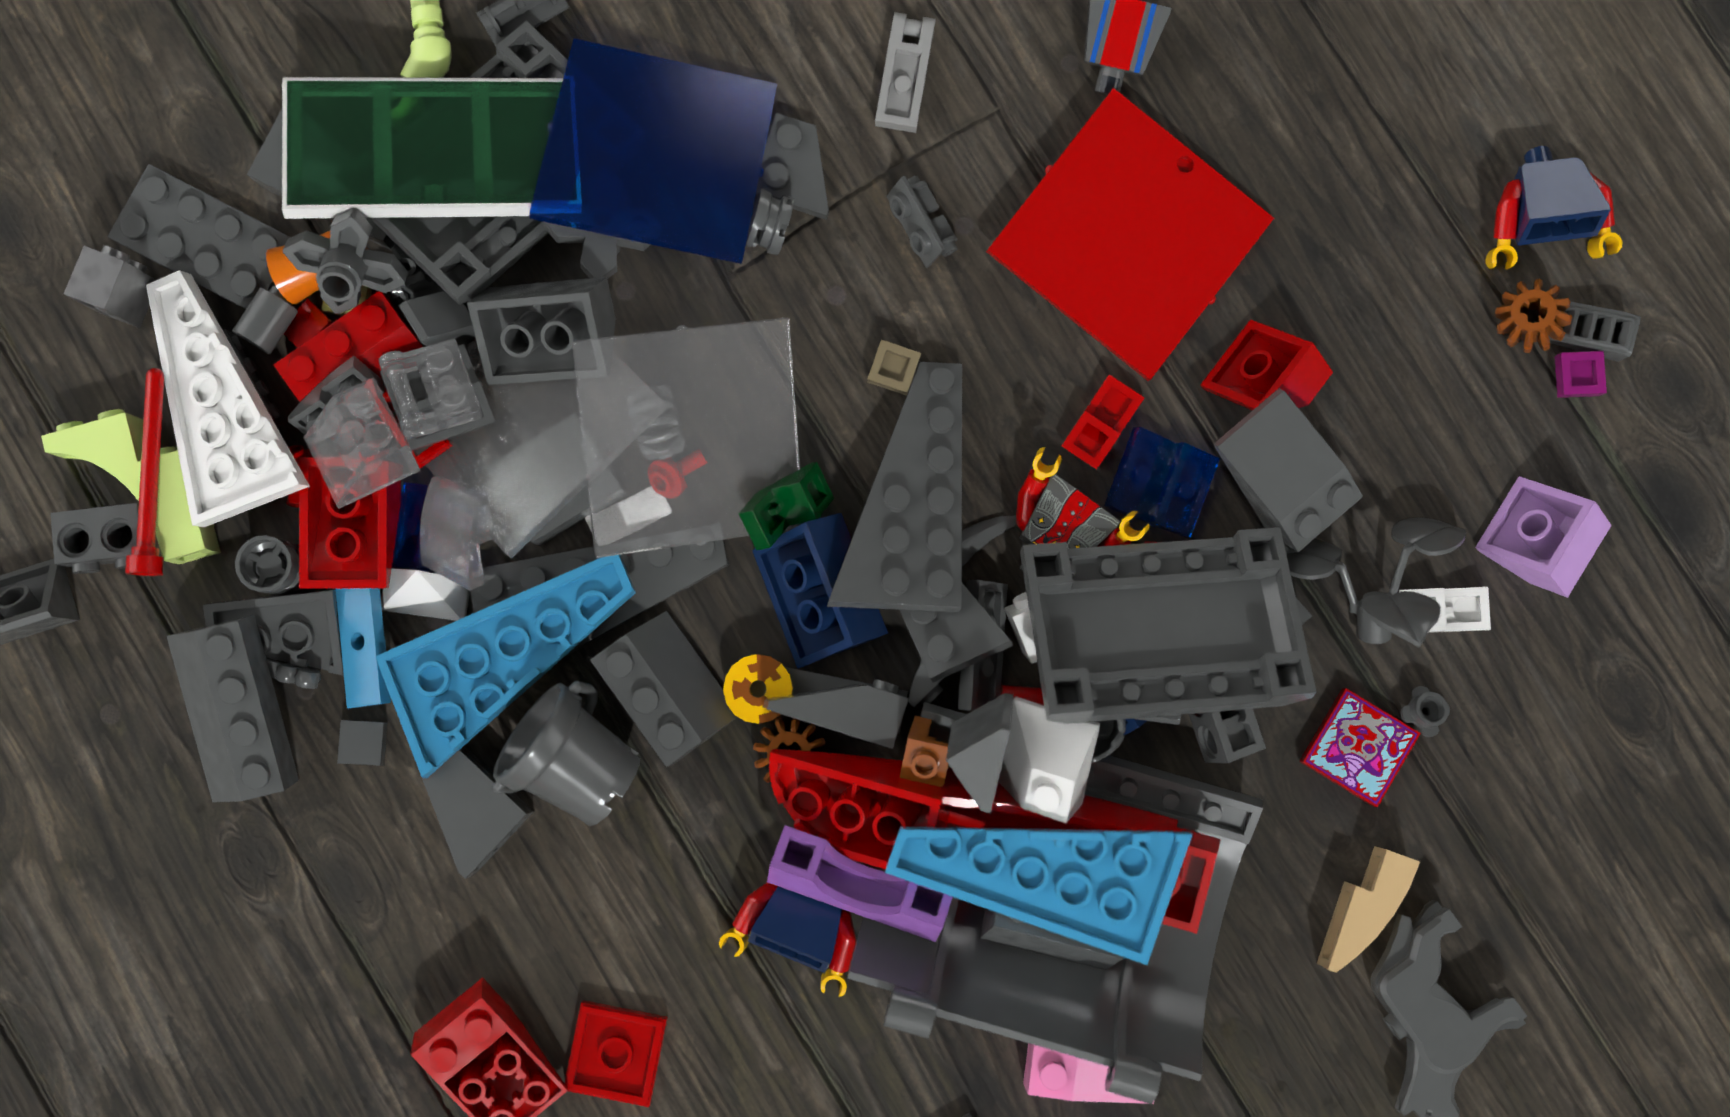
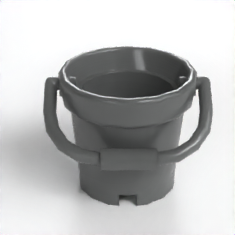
[492,681,641,826]

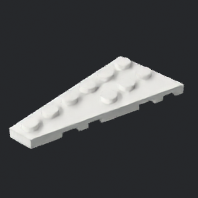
[146,270,310,527]

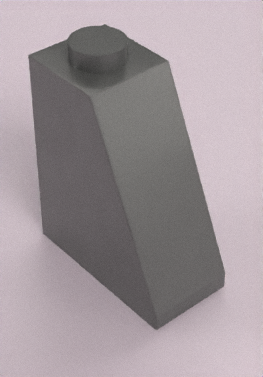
[420,745,535,879]

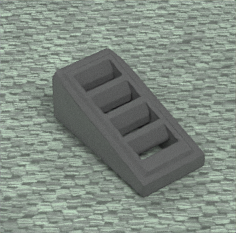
[1548,301,1641,362]

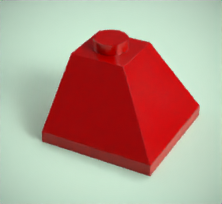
[1200,319,1333,411]

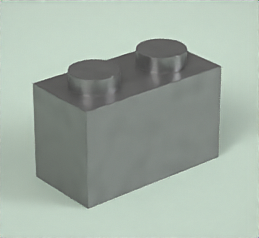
[64,245,156,328]

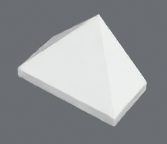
[381,568,470,621]

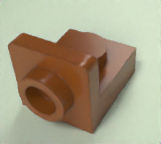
[899,716,949,787]

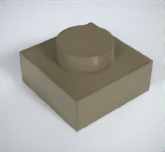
[867,340,921,396]

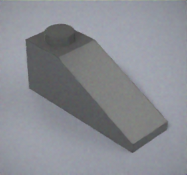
[763,679,909,749]

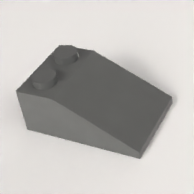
[1213,388,1363,552]

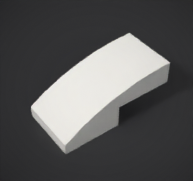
[1399,587,1491,632]

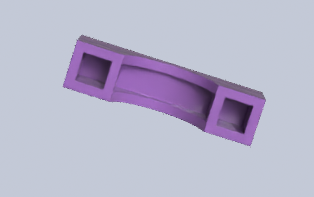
[767,825,952,942]

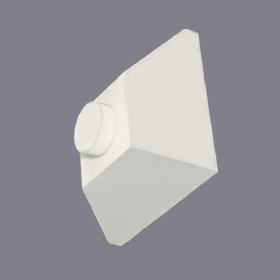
[998,697,1100,823]

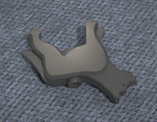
[1370,900,1527,1117]

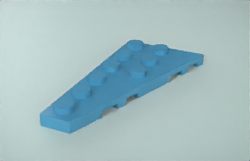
[375,551,636,778]
[885,827,1192,965]

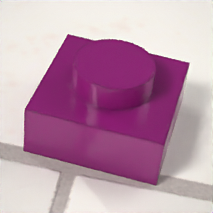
[1555,351,1607,398]

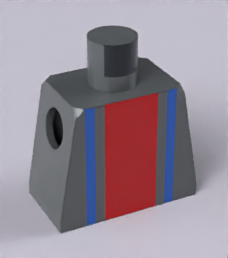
[1084,0,1171,95]

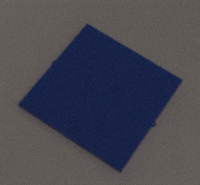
[529,38,777,264]

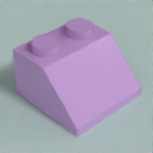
[1475,476,1612,598]

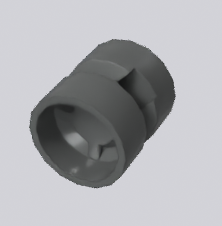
[235,535,301,595]

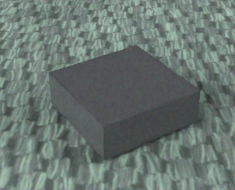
[337,720,388,766]

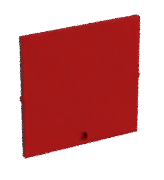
[986,88,1274,381]

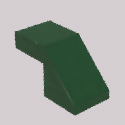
[738,462,834,550]

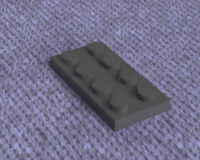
[107,164,291,309]

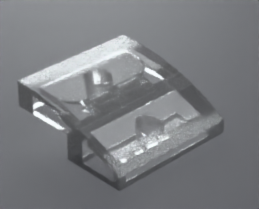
[420,475,494,590]

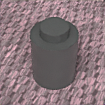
[232,286,298,354]

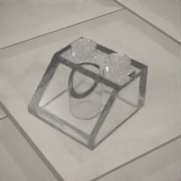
[304,377,421,509]

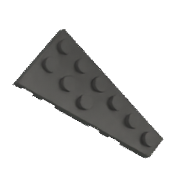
[467,522,729,656]

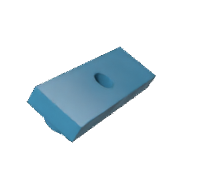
[335,588,391,709]

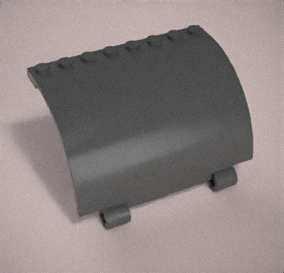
[847,702,1263,1104]

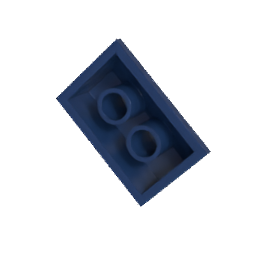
[752,513,888,669]

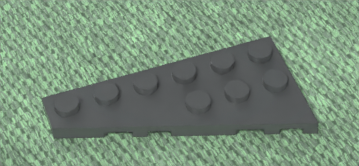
[827,362,962,612]

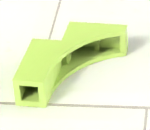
[41,409,221,565]

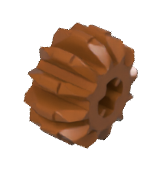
[1495,278,1572,353]
[753,717,826,783]

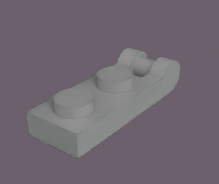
[875,12,936,133]

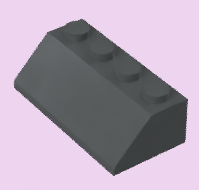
[167,615,299,802]

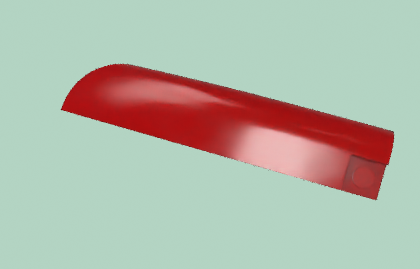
[769,749,1221,934]

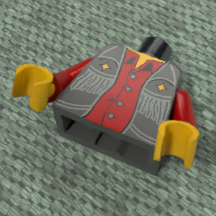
[1016,447,1150,572]

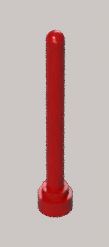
[125,368,164,576]

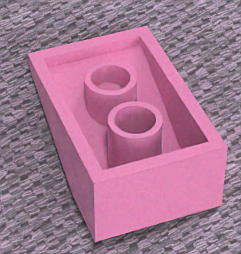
[1023,1043,1154,1104]

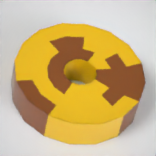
[723,654,793,724]

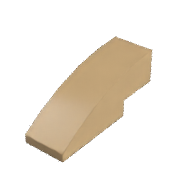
[1317,846,1420,973]

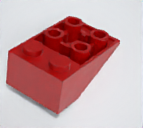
[411,977,568,1117]

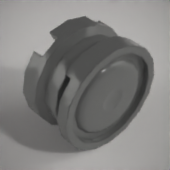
[745,188,794,256]

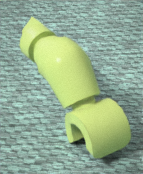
[391,0,451,134]

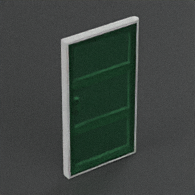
[281,77,582,219]

